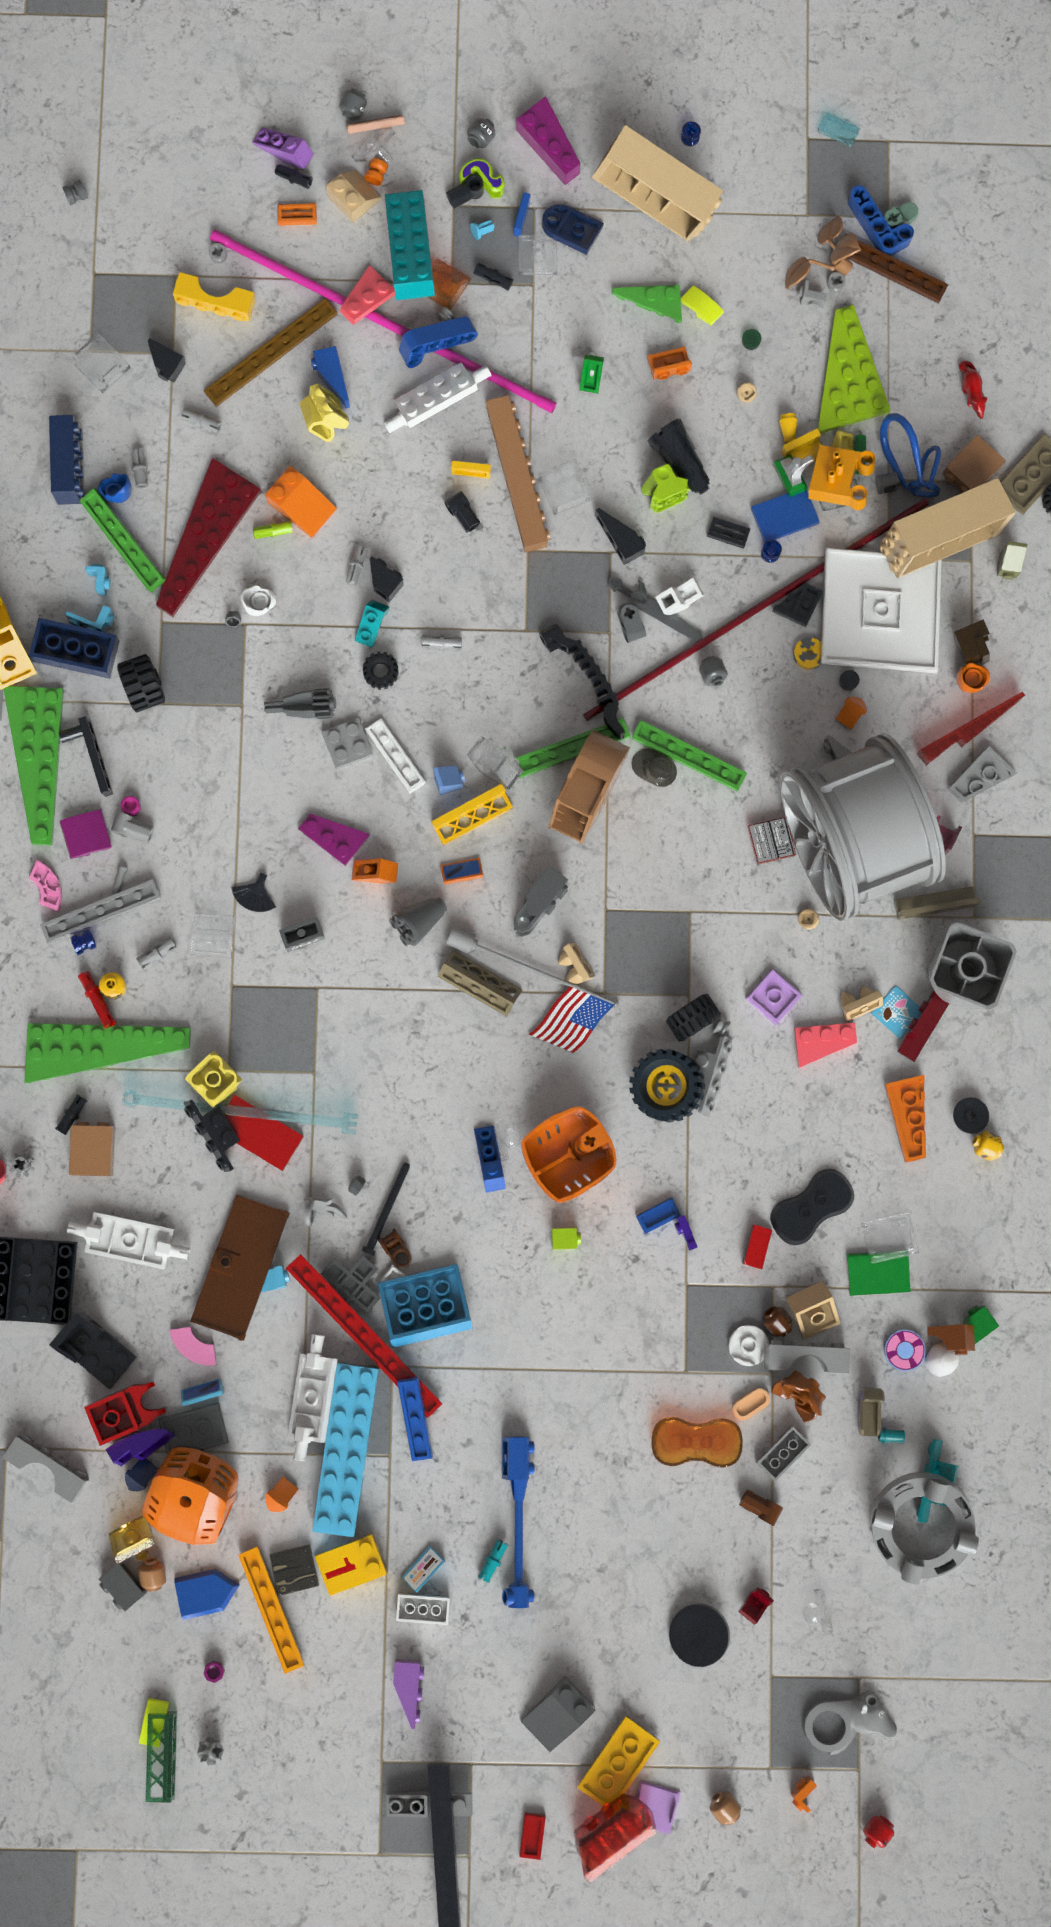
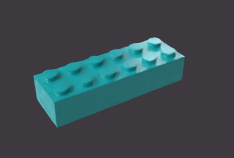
[384,190,435,300]

